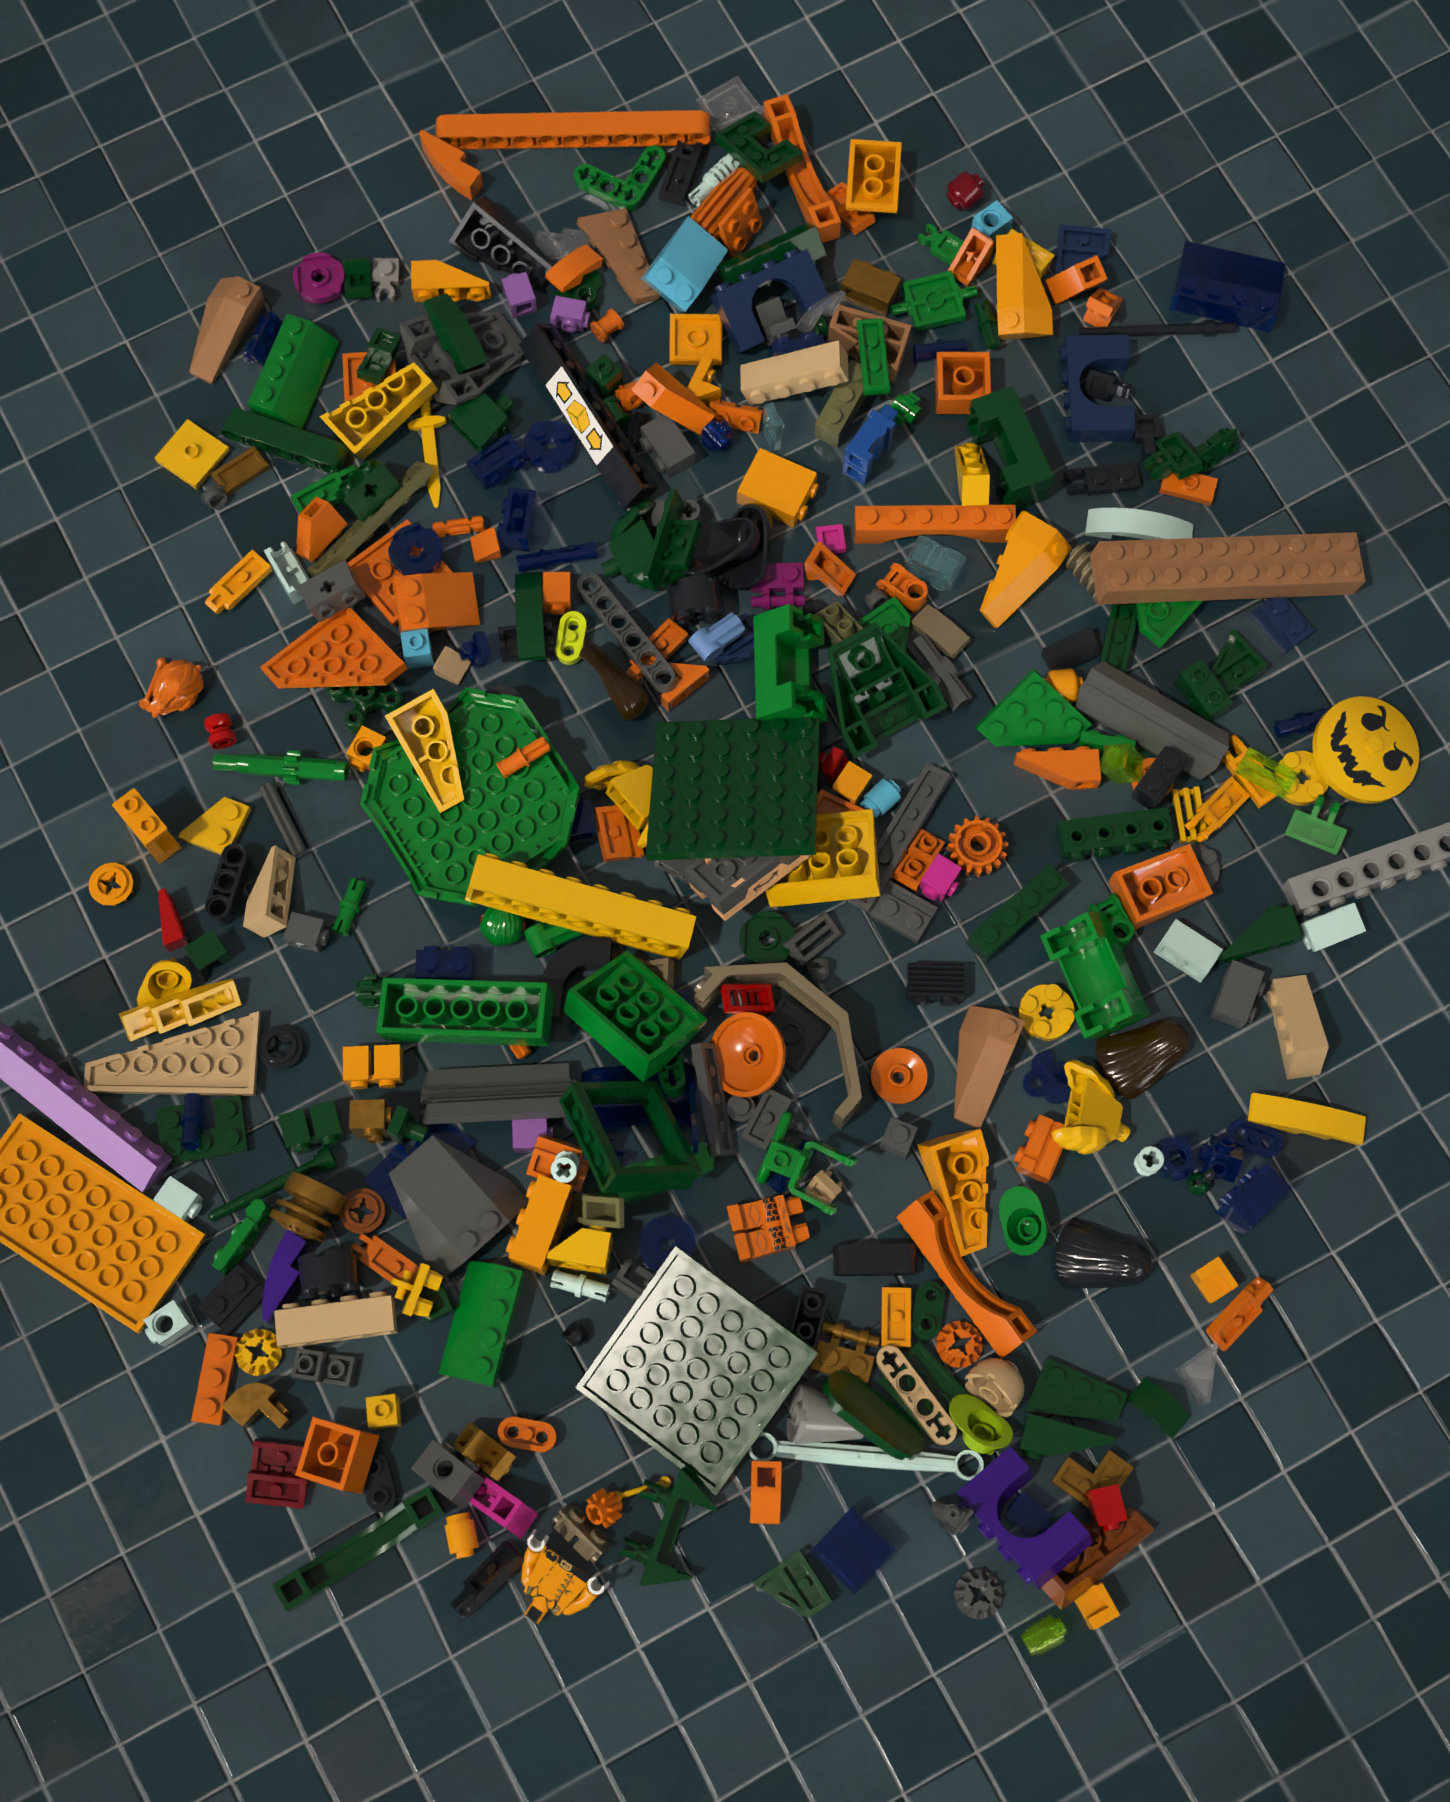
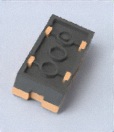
[685,855,811,921]

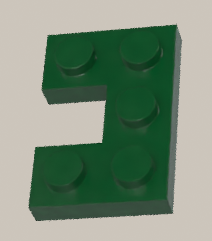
[715,111,803,184]
[156,1095,249,1166]

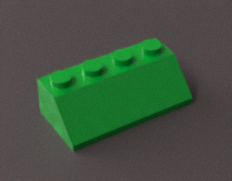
[248,314,340,430]
[438,1261,525,1388]

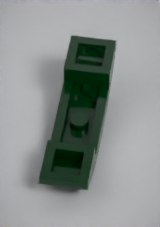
[515,572,546,661]

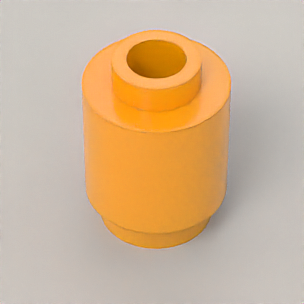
[445,1512,479,1559]

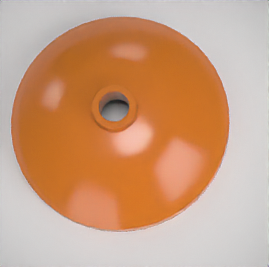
[710,1012,786,1098]

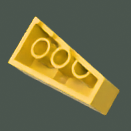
[320,363,438,461]

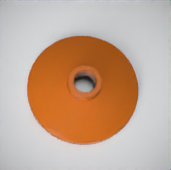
[871,1048,927,1104]

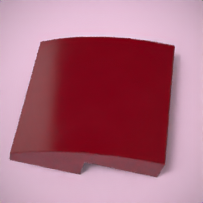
[245,1438,310,1509]

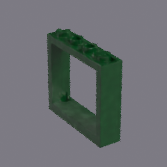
[559,1081,702,1193]

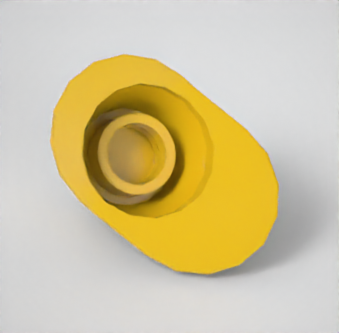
[137,957,192,1006]

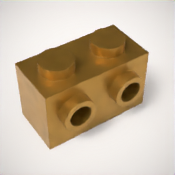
[349,1099,394,1143]

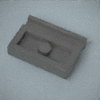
[869,881,938,944]

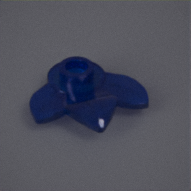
[1022,1050,1071,1104]

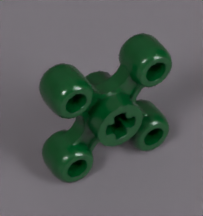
[327,686,405,734]

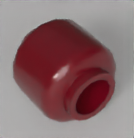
[946,172,985,211]

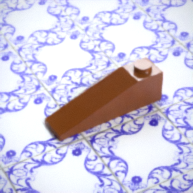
[1041,1507,1154,1610]

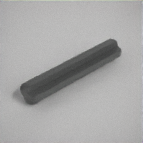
[260,782,306,857]

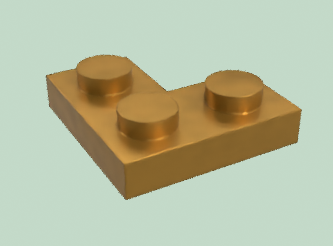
[1050,1450,1134,1510]

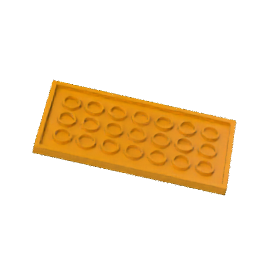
[0,1113,207,1334]

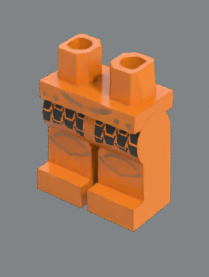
[727,1195,810,1264]

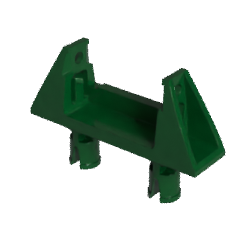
[618,1469,717,1586]

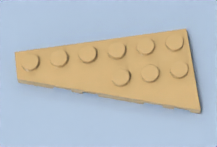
[84,1011,261,1096]

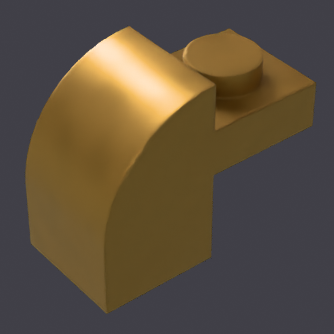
[221,1383,293,1430]
[451,1421,516,1481]

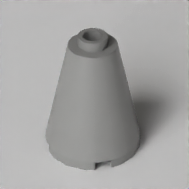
[787,1385,863,1444]

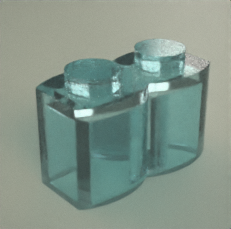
[904,535,967,592]

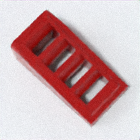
[159,888,189,952]
[720,984,775,1015]

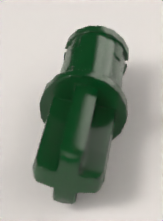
[974,300,1001,351]

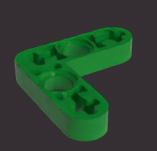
[574,145,666,212]

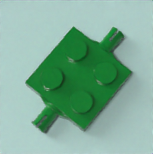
[890,270,977,332]

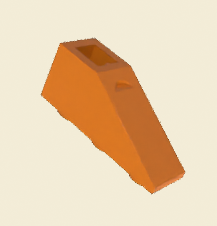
[1013,746,1101,790]

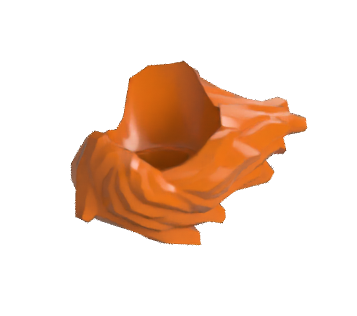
[146,660,204,718]

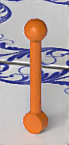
[139,657,167,710]

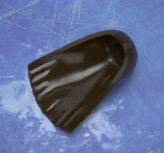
[579,640,649,721]
[1096,1019,1190,1099]

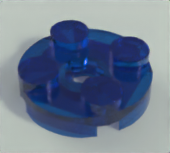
[523,421,576,473]
[388,524,443,576]
[639,1216,696,1272]

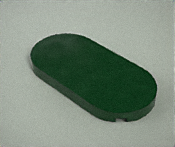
[822,1371,924,1460]

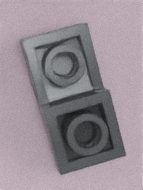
[291,1348,359,1388]

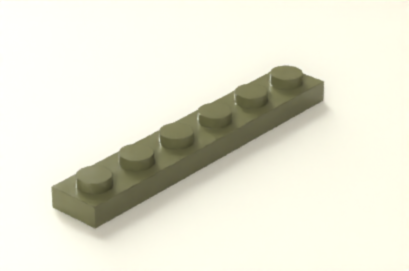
[307,461,434,577]

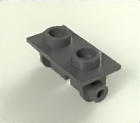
[931,1499,974,1536]

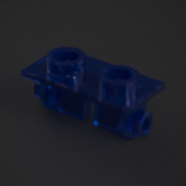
[243,310,283,368]

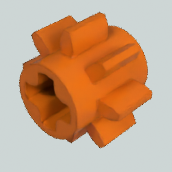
[586,1488,622,1528]

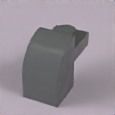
[752,296,796,346]

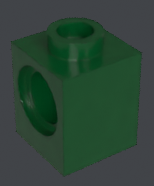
[585,353,624,400]

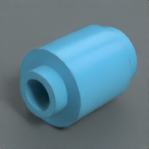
[860,779,901,819]

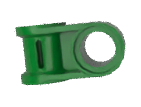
[1088,893,1134,949]

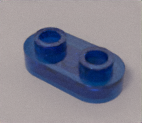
[1225,1119,1283,1158]

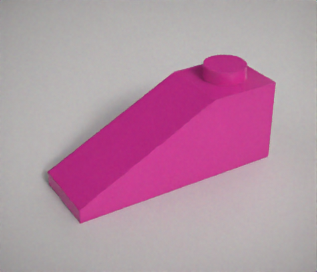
[462,1460,538,1539]

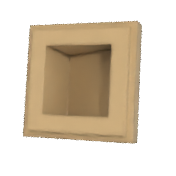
[433,646,471,686]

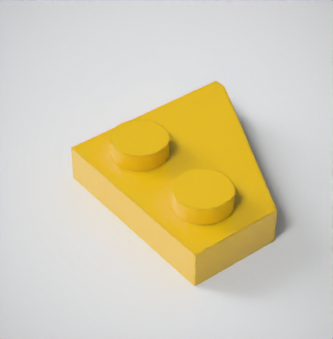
[178,797,251,855]

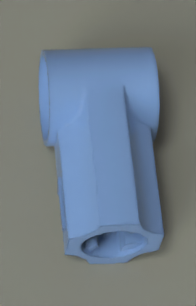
[688,612,746,663]

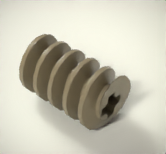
[1063,541,1097,602]

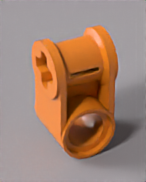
[876,563,928,612]

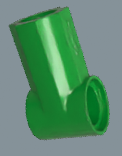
[524,922,584,958]

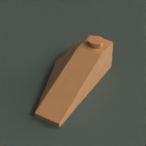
[189,276,266,385]
[953,1006,1025,1129]

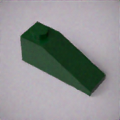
[1216,904,1302,966]
[1017,1413,1115,1461]

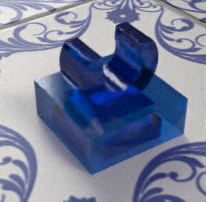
[458,631,491,668]

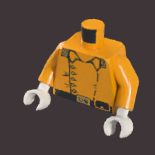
[521,1529,610,1624]

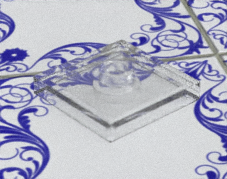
[696,76,763,132]

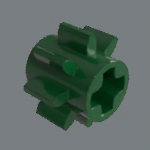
[355,974,383,1009]

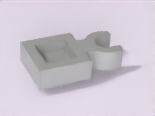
[372,258,400,303]

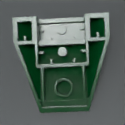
[828,622,948,759]

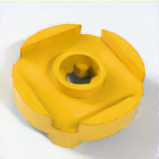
[1273,751,1329,806]
[1018,984,1075,1041]

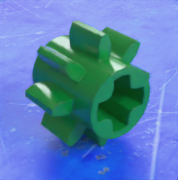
[890,392,923,426]

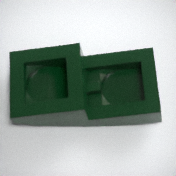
[357,327,402,385]

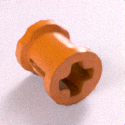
[590,309,624,343]

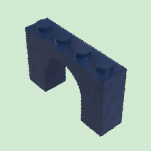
[710,247,833,353]
[1059,335,1135,442]

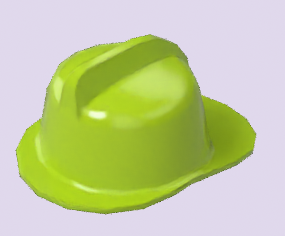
[949,1394,1013,1455]

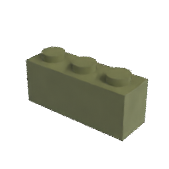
[814,360,867,448]

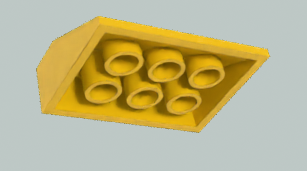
[765,809,880,908]

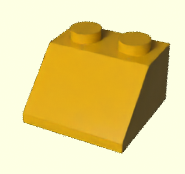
[547,1225,613,1275]

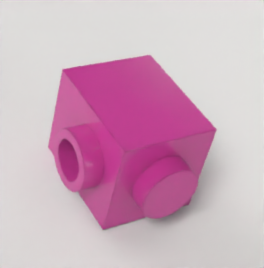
[919,853,962,902]

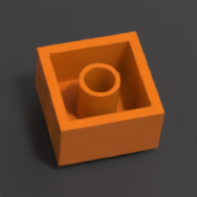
[935,352,991,414]
[295,1417,379,1494]

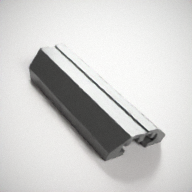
[1076,661,1229,780]
[419,1063,579,1125]

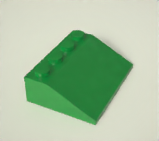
[563,950,708,1082]

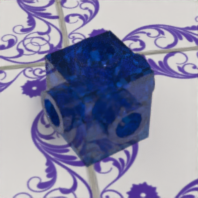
[1198,1134,1245,1183]

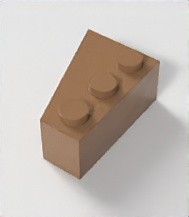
[828,304,912,385]

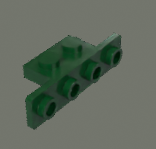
[642,489,702,592]

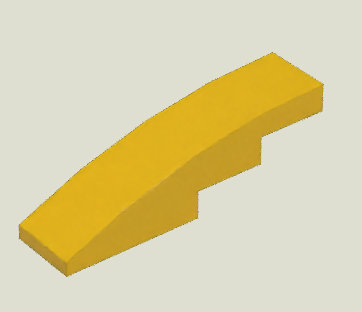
[119,979,242,1042]
[1248,1093,1366,1145]

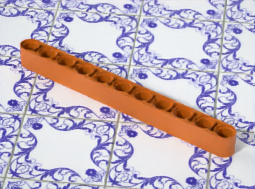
[435,110,711,150]

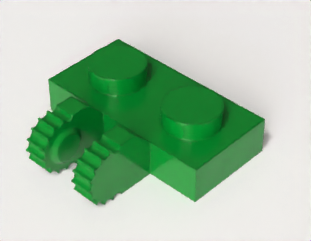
[1284,795,1347,855]

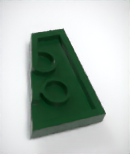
[1024,1358,1128,1422]

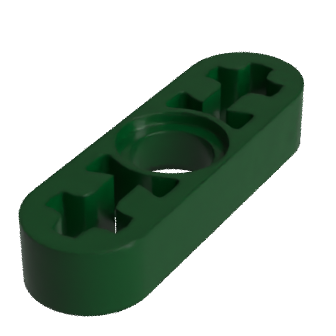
[658,1050,686,1098]

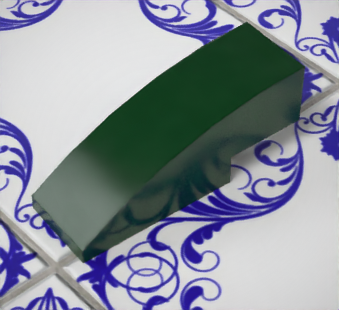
[423,293,488,374]

